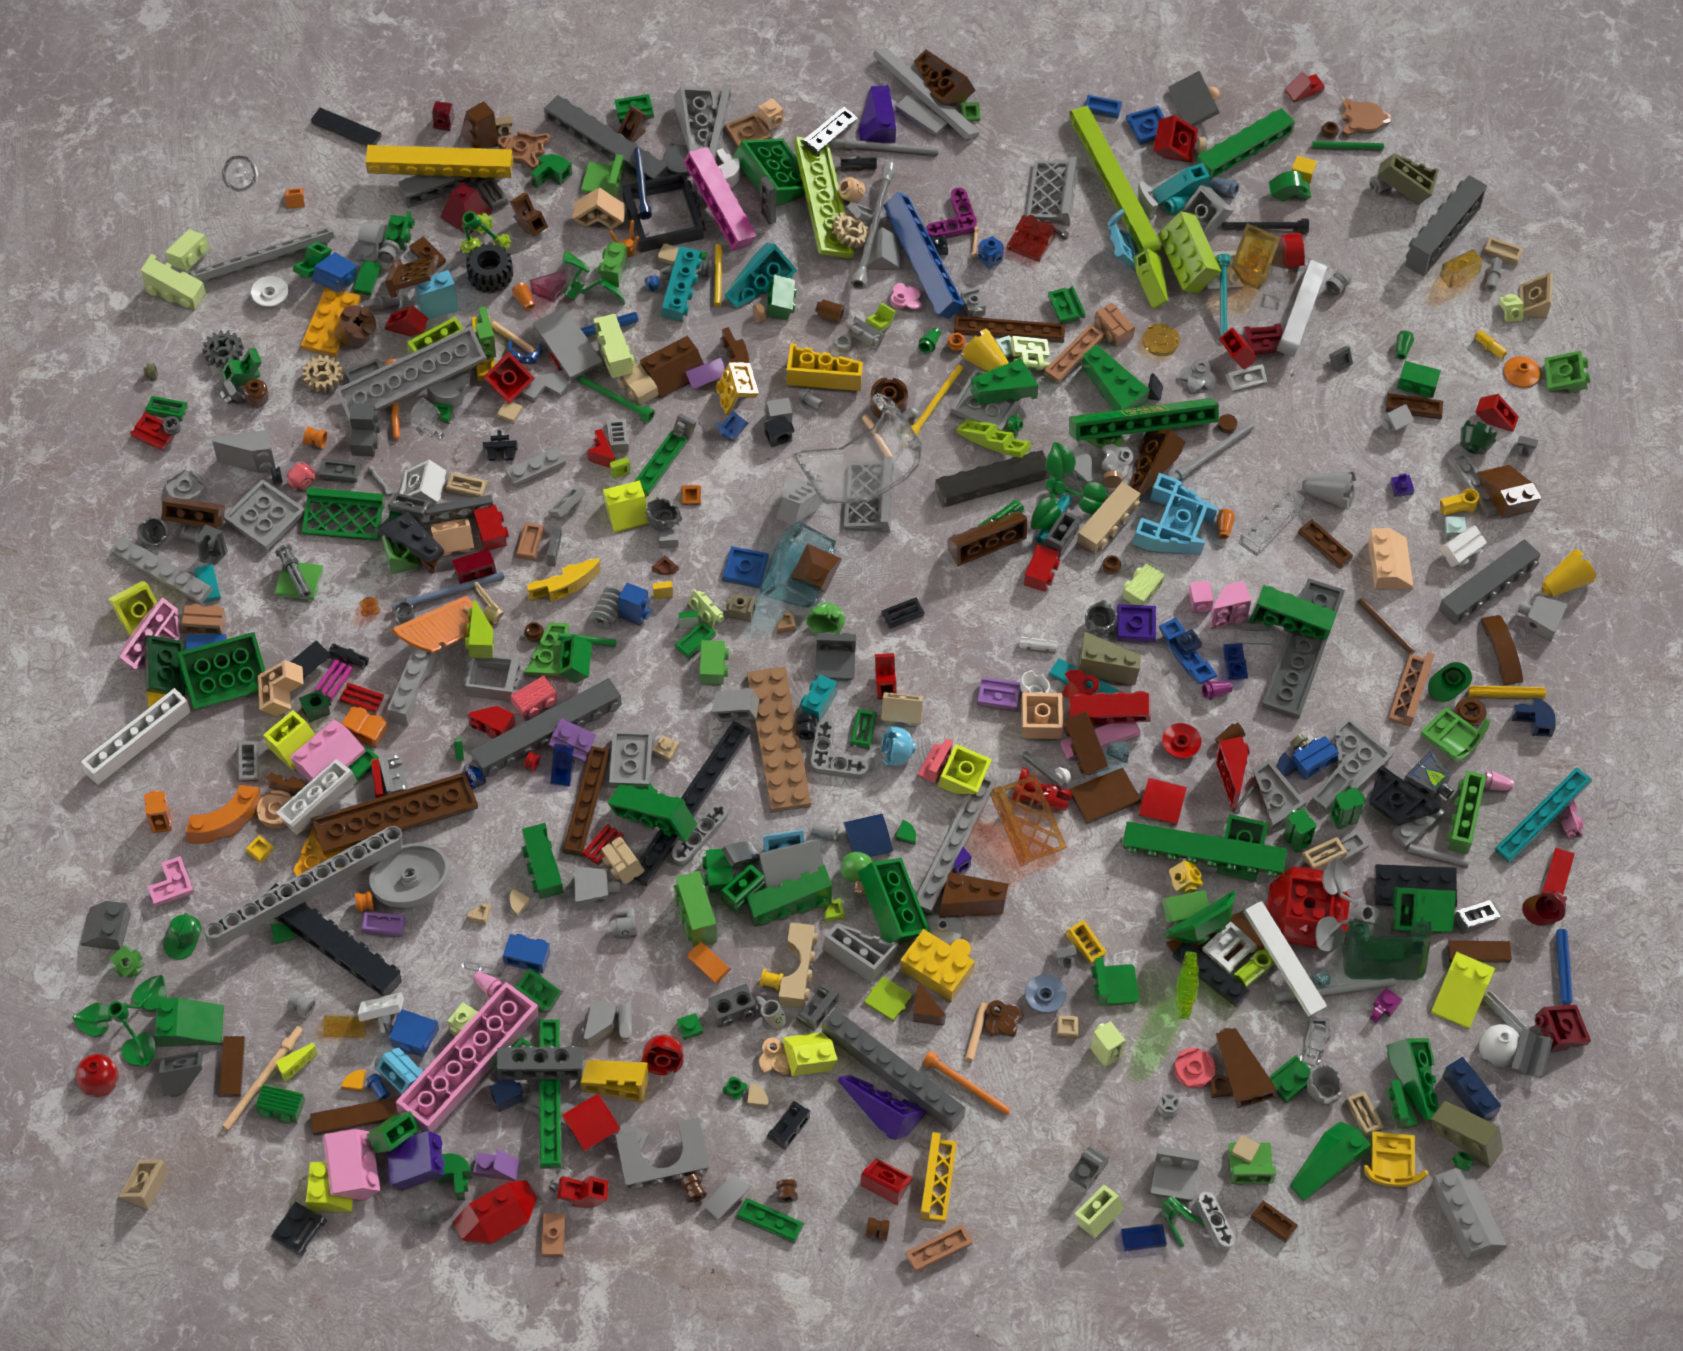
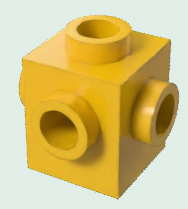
[1169,860,1203,894]

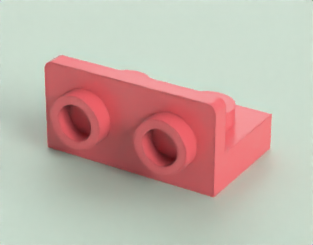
[918,738,953,784]

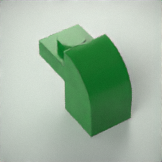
[531,154,573,188]
[1269,171,1311,202]
[293,242,332,279]
[221,348,262,387]
[437,1153,472,1201]

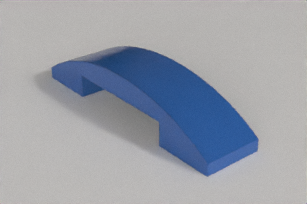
[1159,618,1217,685]

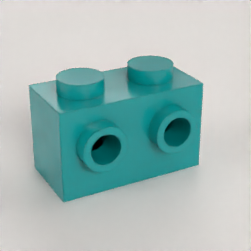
[800,674,837,724]

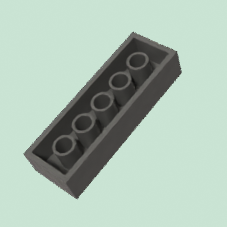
[1405,175,1487,277]

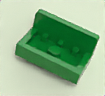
[512,968,563,1012]
[1386,1079,1418,1129]

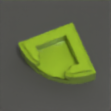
[825,898,845,923]

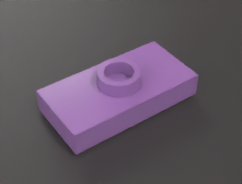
[361,911,406,937]

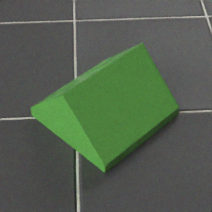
[381,535,421,574]

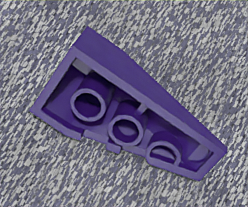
[859,85,896,143]
[838,1075,927,1140]

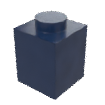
[490,1080,524,1112]

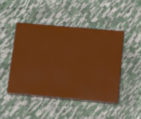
[1069,767,1141,824]

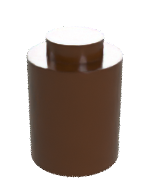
[815,299,845,323]

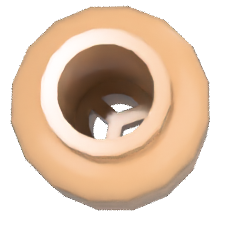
[839,177,865,203]

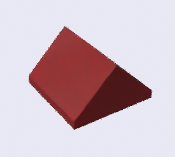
[860,1158,914,1206]

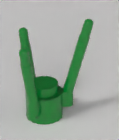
[978,500,1024,526]
[1161,1196,1206,1247]

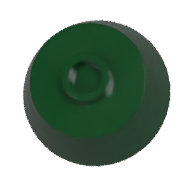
[1460,420,1497,454]

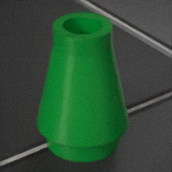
[918,328,941,354]
[1396,330,1415,359]

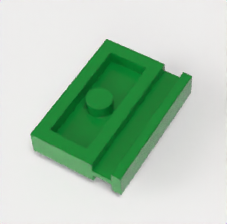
[614,94,654,124]
[1048,286,1086,324]
[1269,1054,1311,1103]

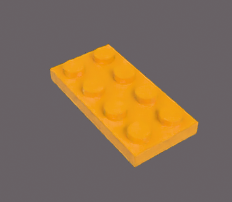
[301,287,361,358]

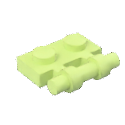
[1010,336,1050,371]

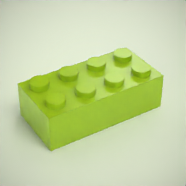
[1157,211,1221,294]

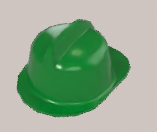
[1428,662,1472,702]
[163,913,202,960]

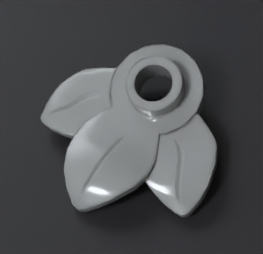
[1179,359,1216,393]
[1101,444,1133,479]

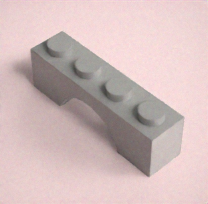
[387,647,436,726]

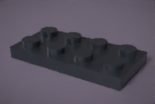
[1374,864,1457,909]

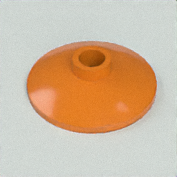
[1503,356,1541,388]

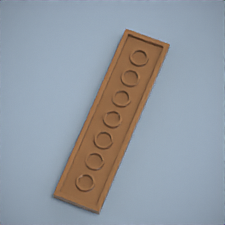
[747,667,811,812]

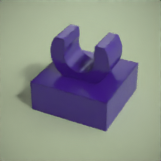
[1390,473,1414,497]

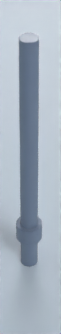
[391,572,505,612]

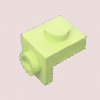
[1499,294,1524,322]

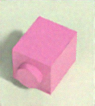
[1188,581,1213,613]

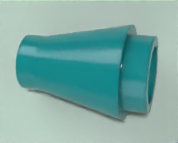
[1164,195,1190,215]

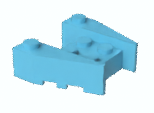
[1132,473,1218,555]

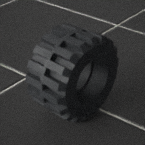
[466,243,513,293]

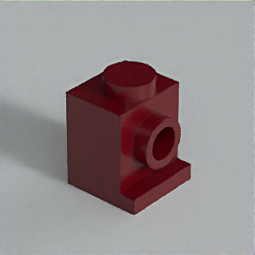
[432,101,454,131]

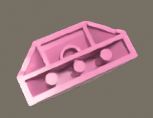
[118,597,180,670]

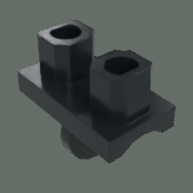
[483,430,518,461]

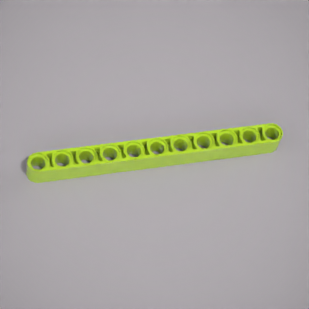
[1069,106,1161,253]

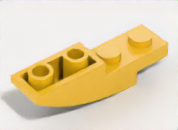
[526,558,601,602]

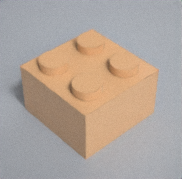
[1021,693,1063,739]

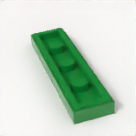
[634,430,688,496]

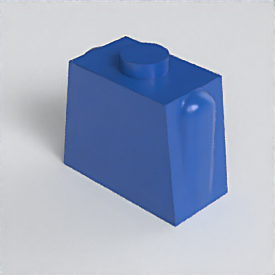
[312,252,357,292]
[388,1009,439,1057]

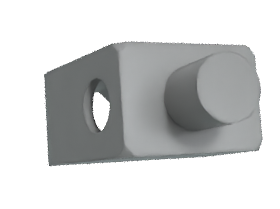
[1517,596,1568,642]
[574,867,621,910]

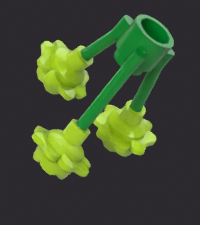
[460,210,511,254]

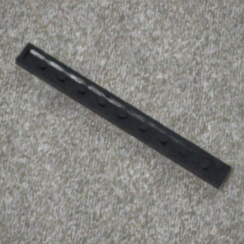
[634,721,750,886]

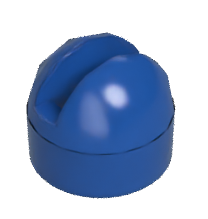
[644,276,660,291]

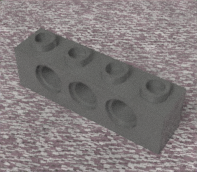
[497,1046,582,1080]

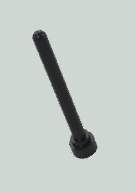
[1222,218,1309,233]

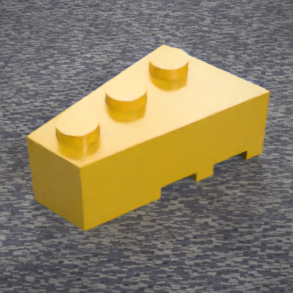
[581,1059,649,1102]

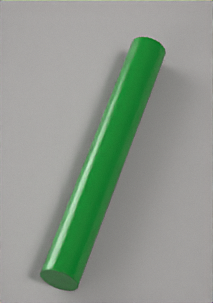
[557,633,617,647]

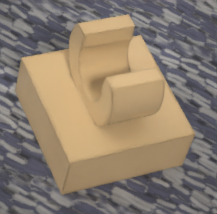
[495,116,513,136]
[653,735,680,761]

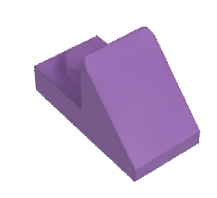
[473,1150,520,1181]

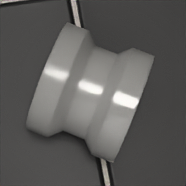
[378,240,400,263]
[1158,1093,1180,1119]

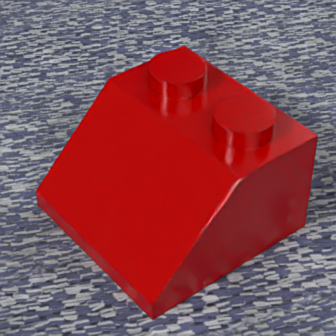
[1153,115,1198,163]

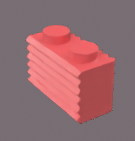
[510,676,557,720]

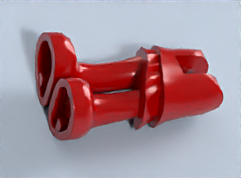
[1012,767,1072,811]

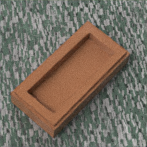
[516,522,544,561]

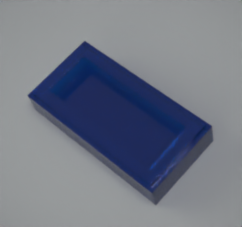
[1120,1224,1167,1252]

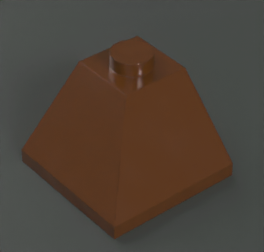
[790,543,842,593]

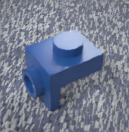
[716,411,749,441]

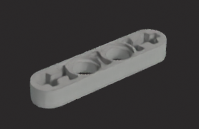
[672,803,728,866]

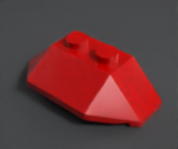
[452,1180,537,1244]

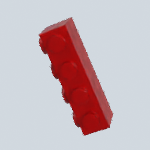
[1070,691,1151,724]

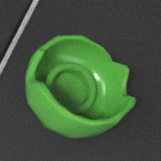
[840,852,873,882]

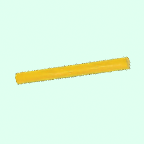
[714,244,722,307]

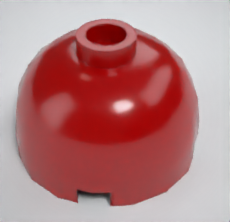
[642,1034,684,1075]
[75,1054,119,1097]

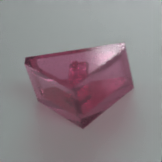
[529,270,567,303]

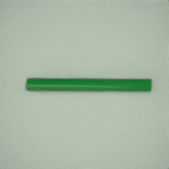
[1312,141,1384,150]

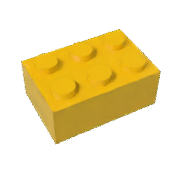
[900,929,975,1002]

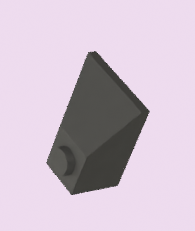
[159,1051,203,1097]

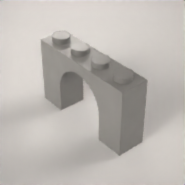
[615,1117,710,1190]

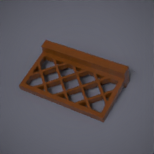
[385,255,439,298]

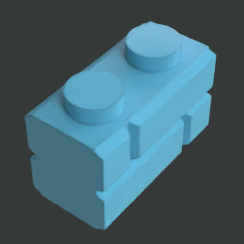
[376,1047,423,1095]

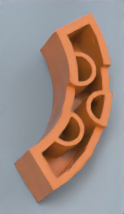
[185,785,262,844]

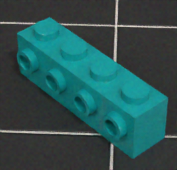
[660,246,702,322]

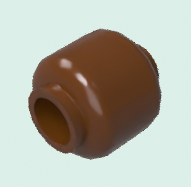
[243,379,269,407]

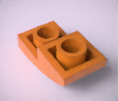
[686,941,731,984]

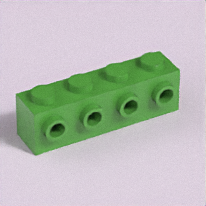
[1446,770,1486,854]

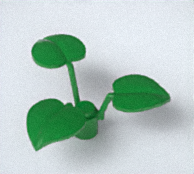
[563,251,626,305]
[1031,442,1108,530]
[72,975,167,1067]

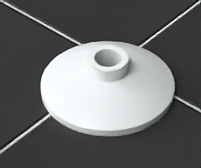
[251,276,288,307]

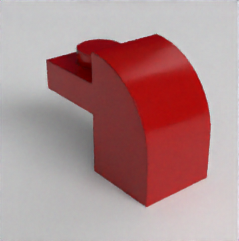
[1278,233,1305,267]
[874,653,897,700]
[557,1176,609,1208]

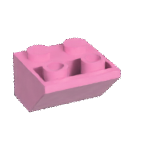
[1209,581,1251,629]

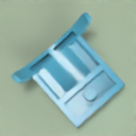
[1108,209,1137,272]

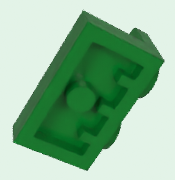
[384,211,415,250]

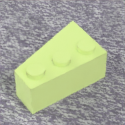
[594,314,635,378]

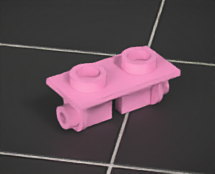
[1559,800,1584,838]

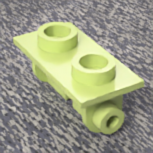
[688,589,724,629]

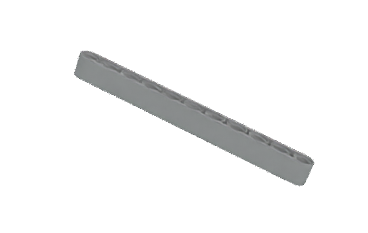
[205,826,403,948]

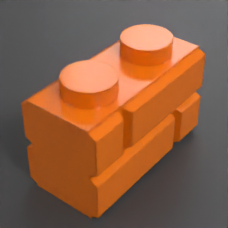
[144,790,172,833]

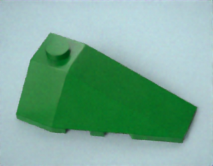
[1386,1038,1439,1121]
[1290,1121,1371,1202]

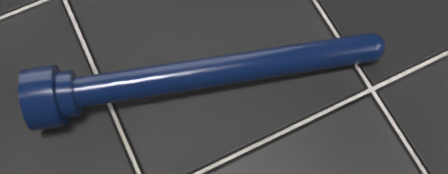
[634,147,652,220]

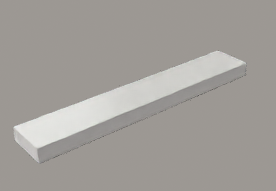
[1243,901,1327,1017]

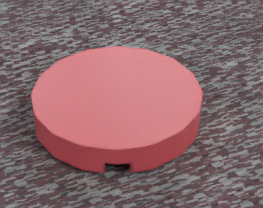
[1174,1048,1216,1089]

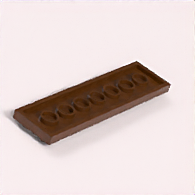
[311,772,478,855]

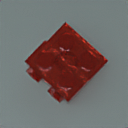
[1007,215,1056,263]

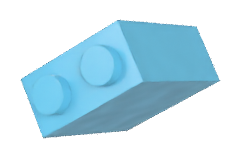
[414,270,458,320]

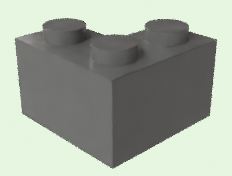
[350,403,381,456]

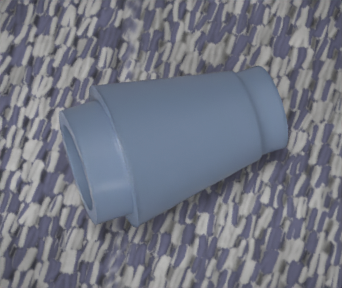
[1211,177,1240,197]

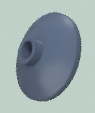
[1025,974,1066,1013]

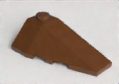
[914,49,976,104]

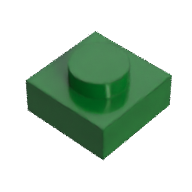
[677,1013,703,1040]

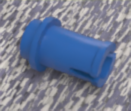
[366,1073,390,1100]

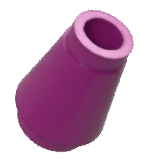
[1201,681,1232,700]

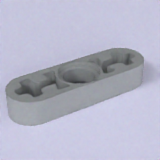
[1195,1192,1235,1251]

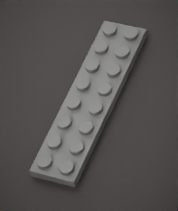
[336,326,487,421]

